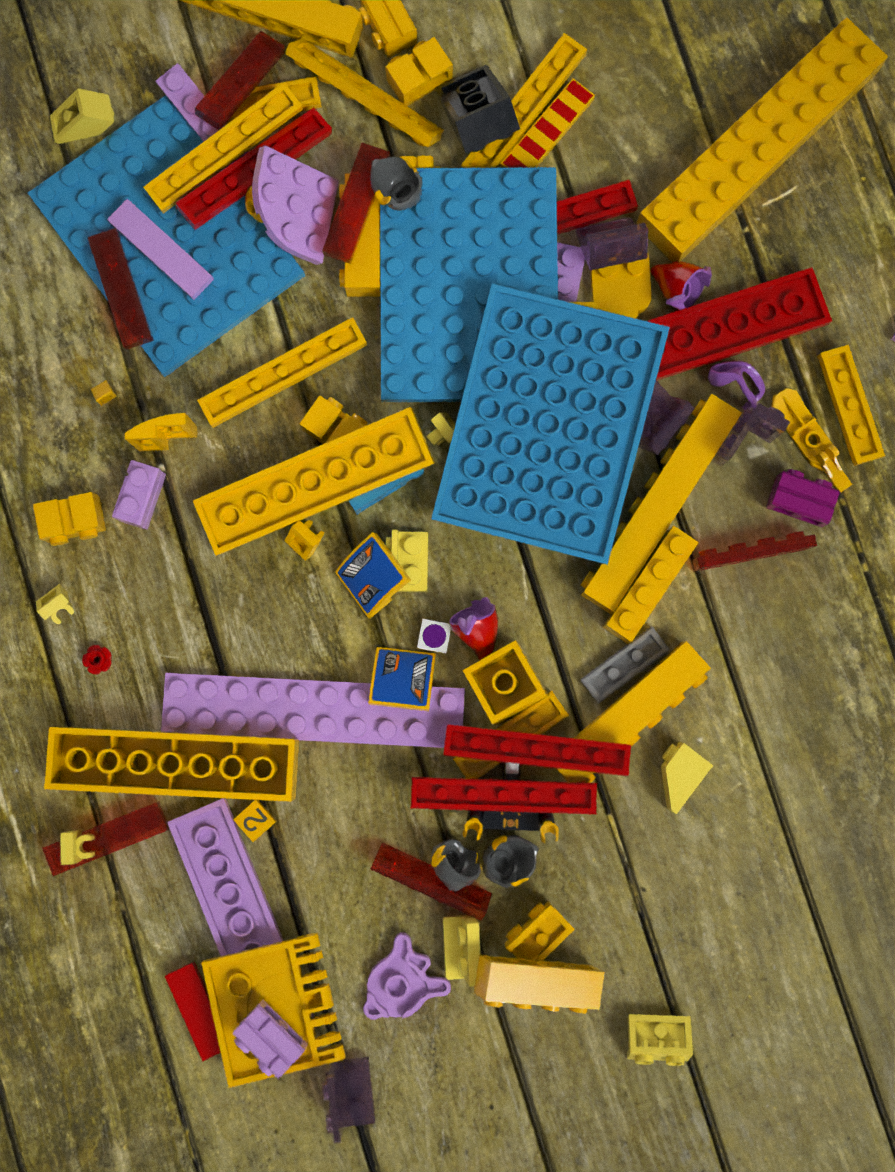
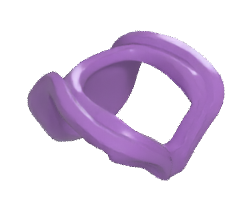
[708,361,765,410]

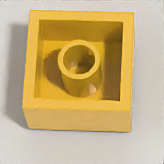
[463,640,549,725]

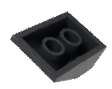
[435,64,520,153]

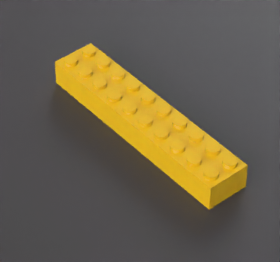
[635,17,888,262]

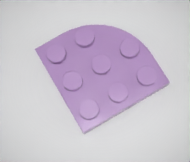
[252,146,339,265]

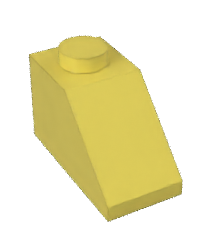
[50,88,114,144]
[661,742,713,814]

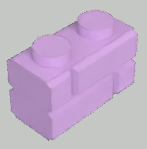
[112,460,166,530]
[232,1000,307,1079]

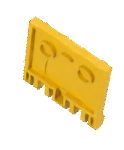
[201,933,346,1088]

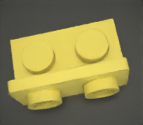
[386,529,428,592]
[443,915,480,987]
[627,1014,693,1066]

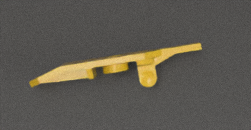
[771,388,853,493]

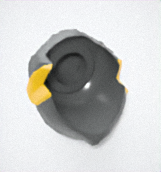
[371,157,423,211]
[482,835,539,888]
[431,838,482,891]

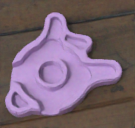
[363,932,451,1020]

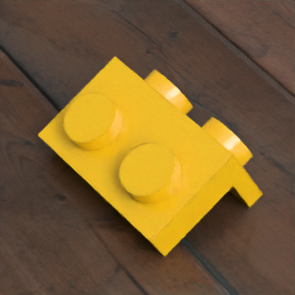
[505,900,575,960]

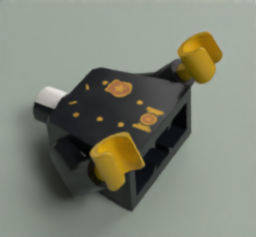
[463,763,559,843]

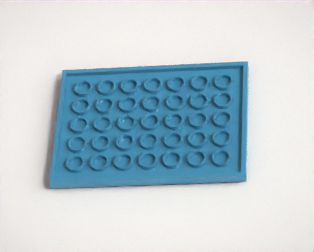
[28,95,305,377]
[380,167,558,402]
[431,284,670,565]

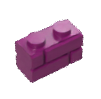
[766,469,840,528]

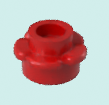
[82,645,112,675]

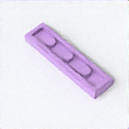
[107,199,214,300]

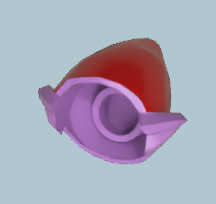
[650,261,712,310]
[449,597,498,661]

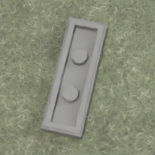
[580,626,670,704]

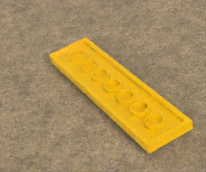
[193,407,435,556]

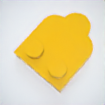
[589,253,652,319]

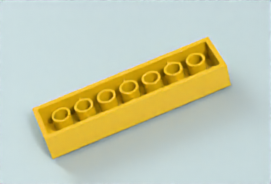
[44,727,299,802]

